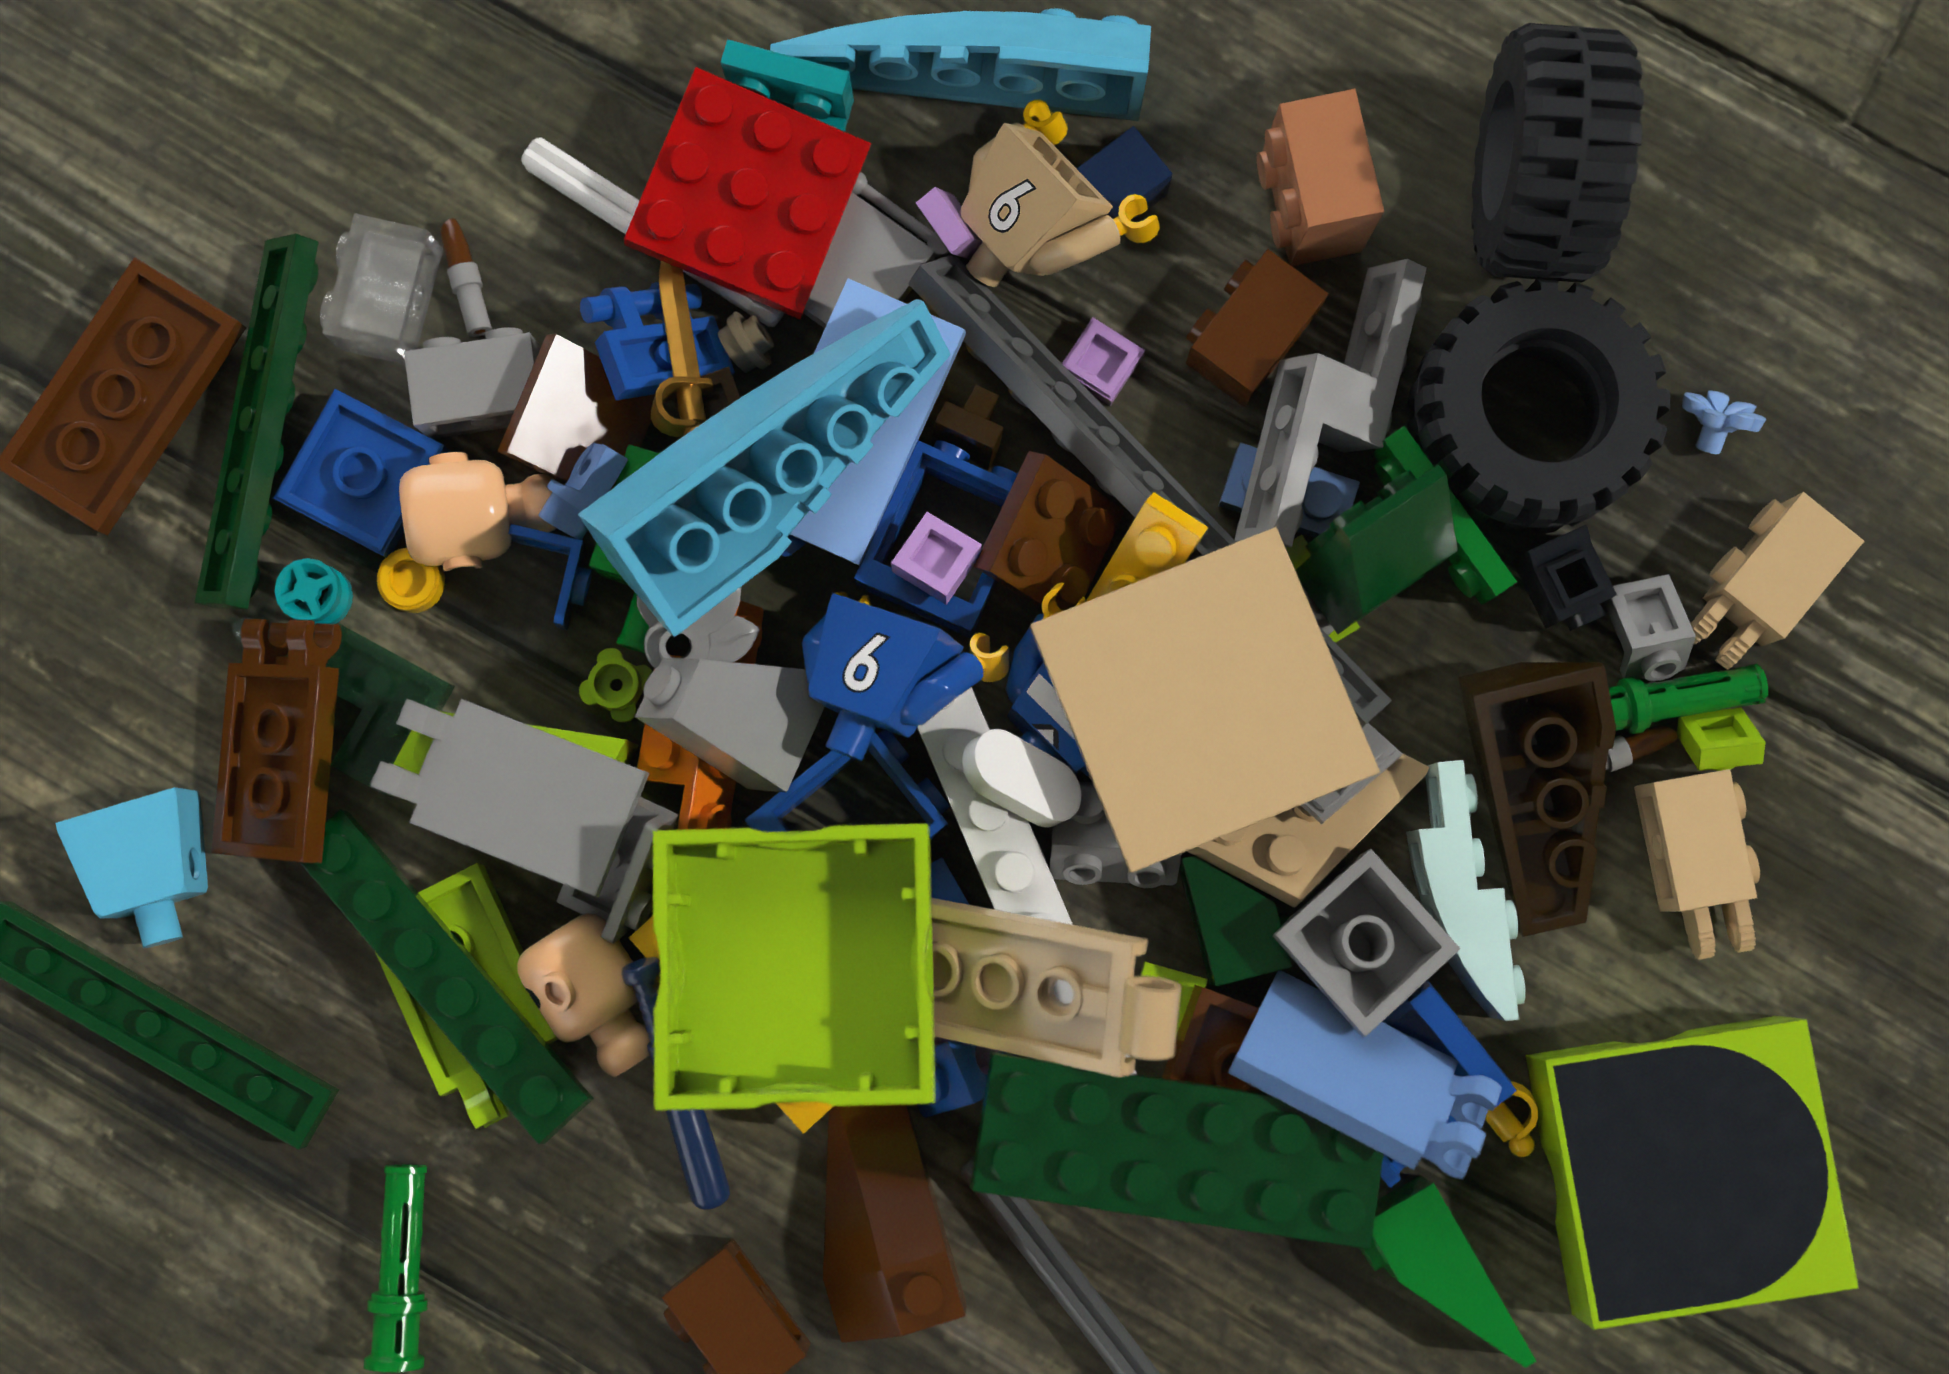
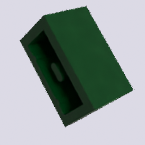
[1295,464,1457,634]

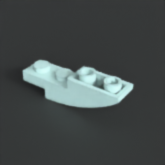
[1406,760,1526,1021]

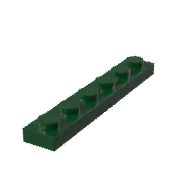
[195,233,319,609]
[300,809,594,1144]
[0,901,339,1150]

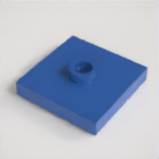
[273,389,450,558]

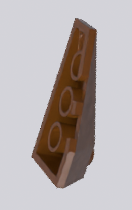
[823,1104,966,1343]

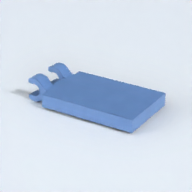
[1228,970,1502,1179]

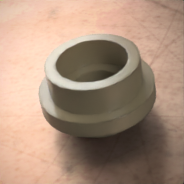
[718,312,774,373]

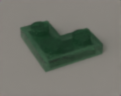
[326,624,456,797]

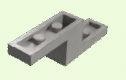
[1234,259,1427,547]

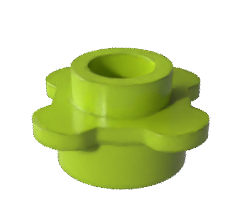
[579,648,652,722]

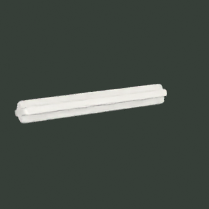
[521,138,785,327]

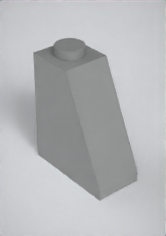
[635,658,825,793]

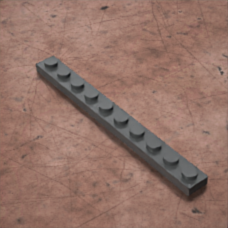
[908,254,1392,728]

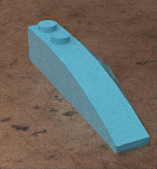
[770,9,1151,121]
[578,299,951,637]

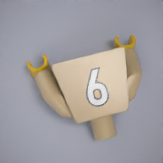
[961,99,1160,287]

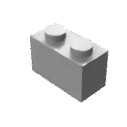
[404,327,541,439]

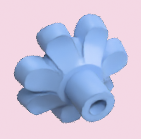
[1682,390,1766,454]

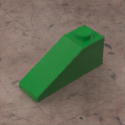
[1359,1175,1537,1368]

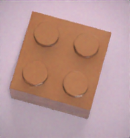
[1257,89,1384,266]

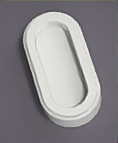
[962,729,1081,827]

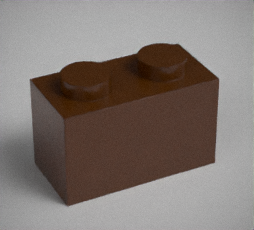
[1186,249,1329,407]
[662,1238,811,1374]

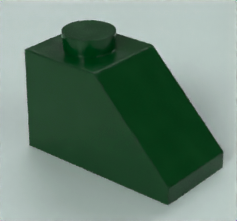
[1179,856,1292,986]

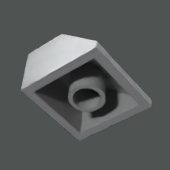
[1273,849,1460,1037]

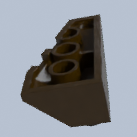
[1458,662,1616,937]

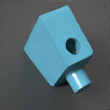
[55,787,208,948]

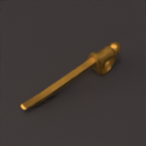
[651,261,714,437]

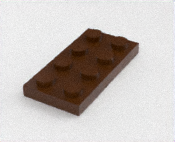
[0,257,247,536]

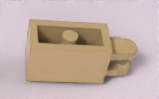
[1690,492,1864,670]
[1634,769,1760,960]

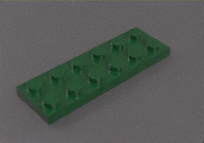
[970,1052,1384,1249]

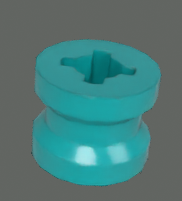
[274,558,353,624]

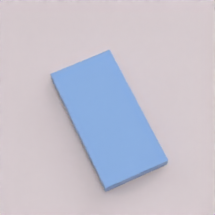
[789,278,966,566]

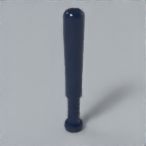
[622,957,730,1210]

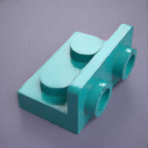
[720,39,854,132]

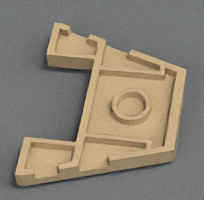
[1187,754,1429,908]

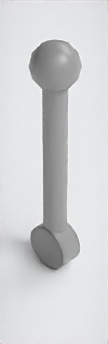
[852,172,950,258]

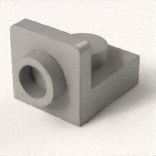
[1604,574,1696,681]

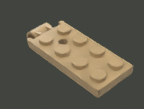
[932,898,1181,1077]

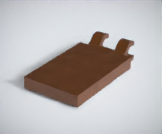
[211,619,342,863]

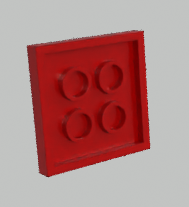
[624,67,872,319]

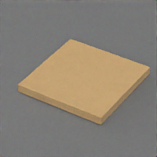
[1030,527,1381,873]

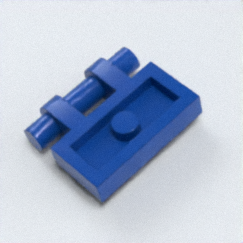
[580,282,735,400]

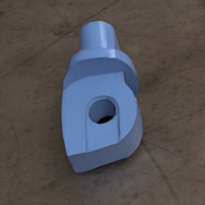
[538,443,628,540]

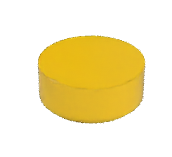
[377,548,445,613]

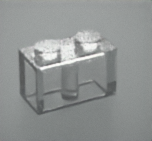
[320,213,443,365]

